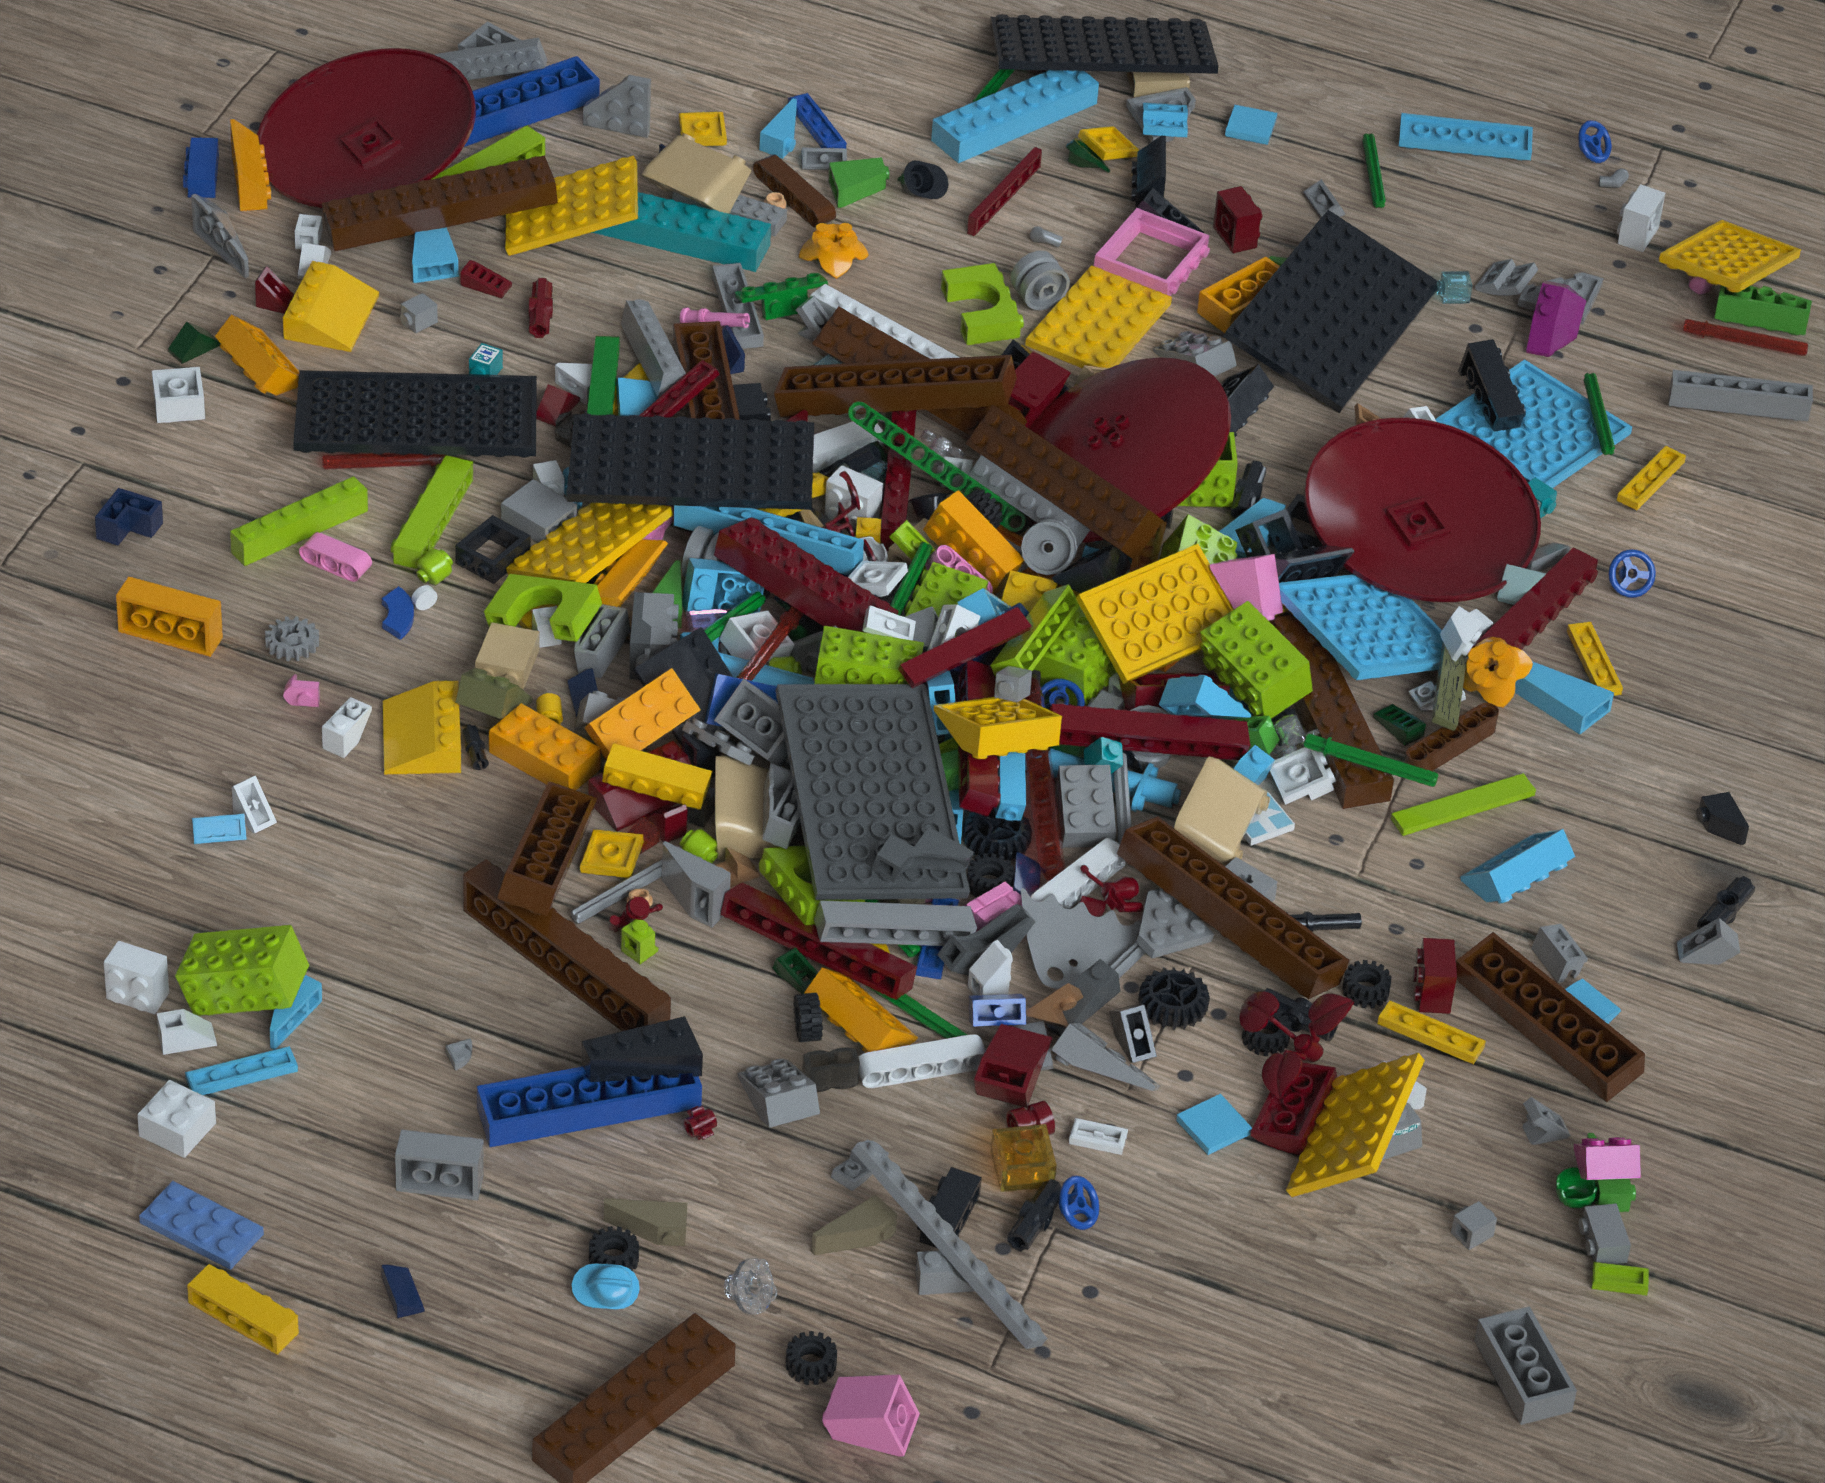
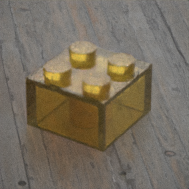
[990,1124,1057,1192]

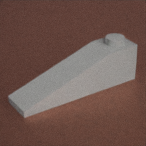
[191,194,249,278]
[1051,1023,1160,1091]

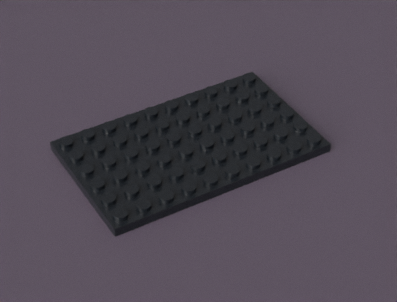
[990,14,1219,74]
[1223,210,1442,413]
[293,370,537,458]
[567,413,814,510]

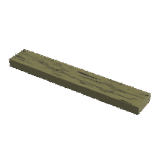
[1431,642,1467,731]

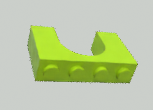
[941,263,1024,345]
[484,574,602,642]
[759,845,865,925]

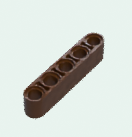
[753,154,836,227]
[1404,703,1499,771]

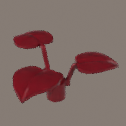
[821,471,876,561]
[1239,991,1354,1099]

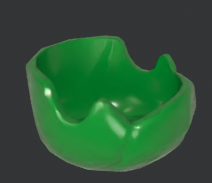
[1556,1167,1597,1209]

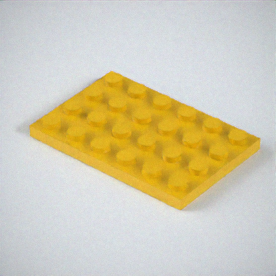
[505,155,638,256]
[1659,220,1801,292]
[1025,265,1172,369]
[506,503,673,583]
[1076,544,1234,684]
[1286,1053,1425,1197]

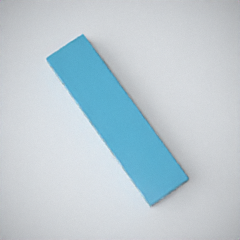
[185,1046,298,1095]

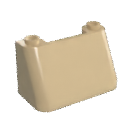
[641,133,752,214]
[715,756,779,860]
[1174,756,1270,866]

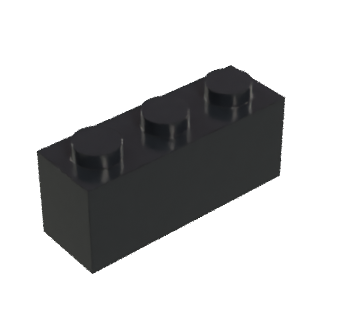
[917,1167,982,1248]

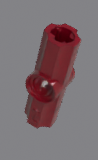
[529,278,553,338]

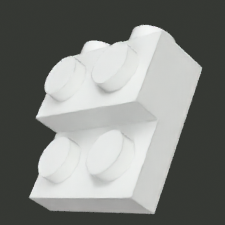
[848,561,908,597]
[1270,747,1336,805]

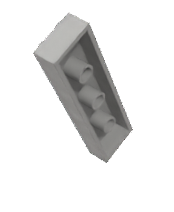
[435,38,547,80]
[672,192,787,236]
[712,263,764,349]

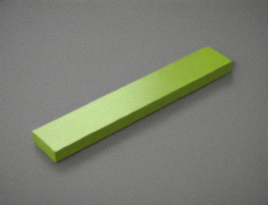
[1391,773,1536,836]

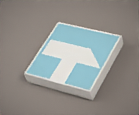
[1243,792,1295,846]

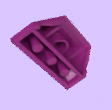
[1526,281,1586,357]

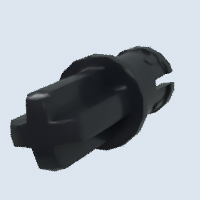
[463,724,489,770]

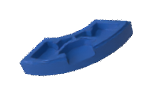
[382,586,414,640]

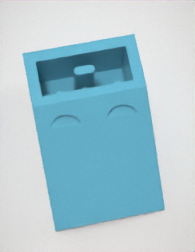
[682,558,764,617]
[1159,675,1252,720]

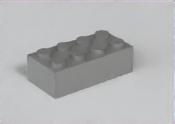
[1474,1306,1577,1425]

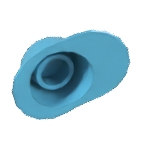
[572,1263,640,1309]

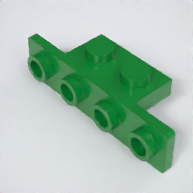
[735,273,828,320]

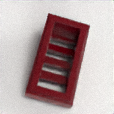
[460,260,512,299]

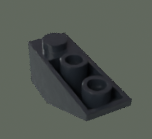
[1130,189,1204,233]

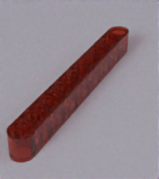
[1024,677,1066,881]

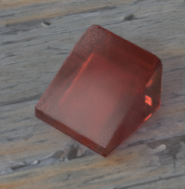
[628,817,660,854]

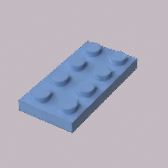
[139,1181,264,1270]

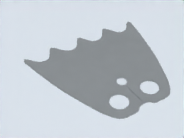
[1021,888,1141,989]

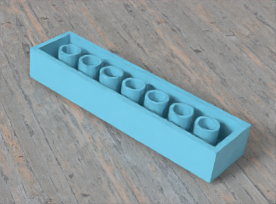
[931,70,1099,163]

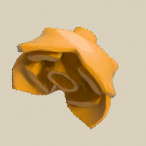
[799,223,869,279]
[1463,637,1533,708]

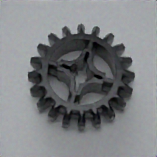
[963,807,1032,861]
[1138,967,1210,1030]

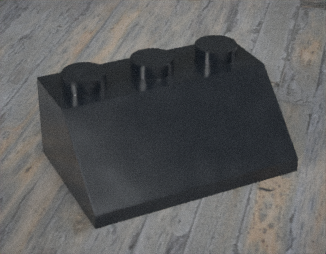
[1131,135,1166,208]

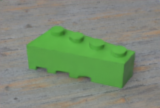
[1714,285,1812,335]

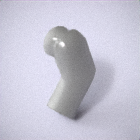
[1599,168,1629,188]
[1030,226,1063,247]

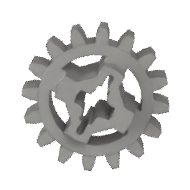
[265,616,319,662]

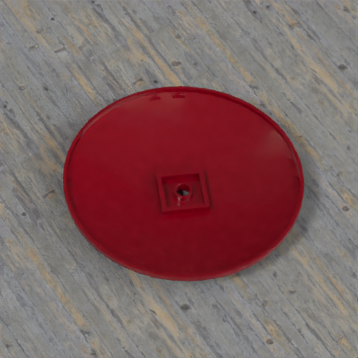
[257,48,476,208]
[1020,357,1231,543]
[1304,418,1541,602]

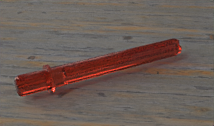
[1683,319,1808,356]
[322,453,454,470]
[736,606,804,681]

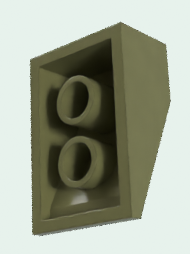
[455,668,533,719]

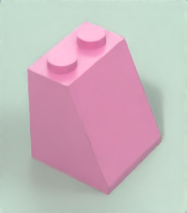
[1210,554,1283,620]
[822,1375,920,1457]

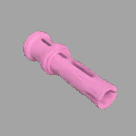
[680,307,750,328]

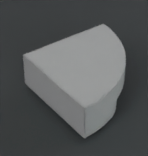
[445,1039,472,1070]

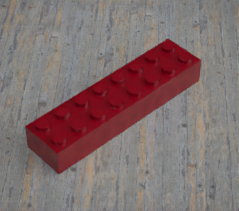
[714,517,898,633]

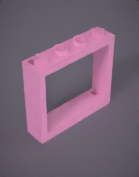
[1094,208,1210,296]

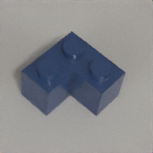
[95,488,163,546]

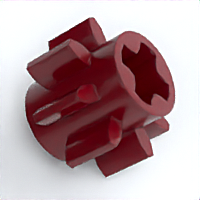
[683,1106,717,1140]

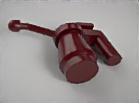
[1080,865,1143,912]
[608,896,663,933]

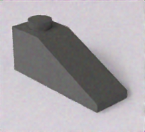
[1045,959,1121,1037]

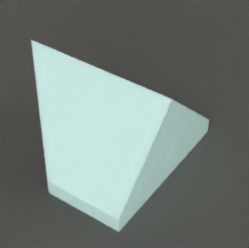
[1497,564,1546,605]

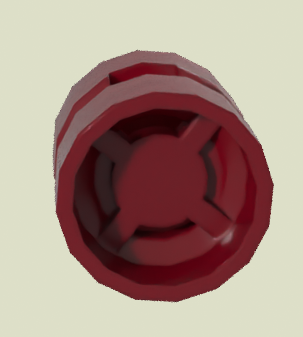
[1006,1101,1055,1145]

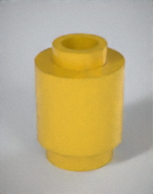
[536,693,563,725]

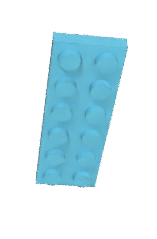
[1399,113,1533,161]

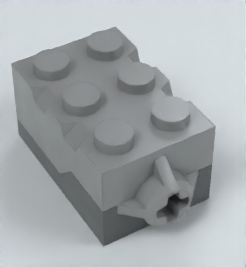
[629,592,679,680]

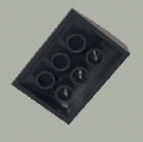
[633,627,733,747]

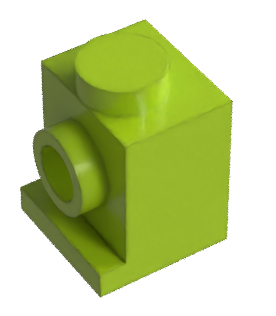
[621,919,659,964]

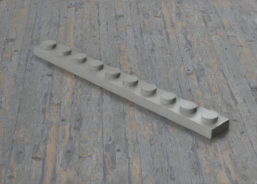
[852,1141,1048,1349]

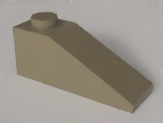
[811,1195,897,1255]
[604,1198,687,1246]

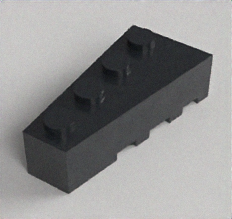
[1458,339,1526,432]
[582,1016,703,1082]

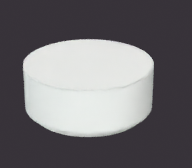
[412,585,437,610]

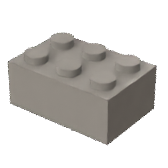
[714,679,788,767]
[1056,765,1116,848]
[395,1130,484,1201]

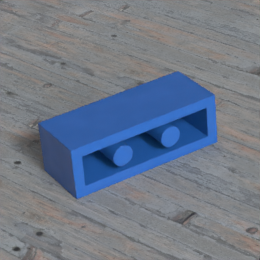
[183,138,219,198]

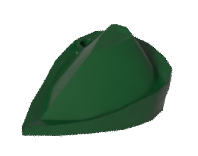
[1066,138,1111,173]

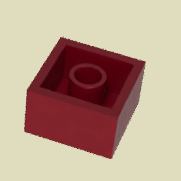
[1213,186,1263,254]
[1413,938,1457,1014]

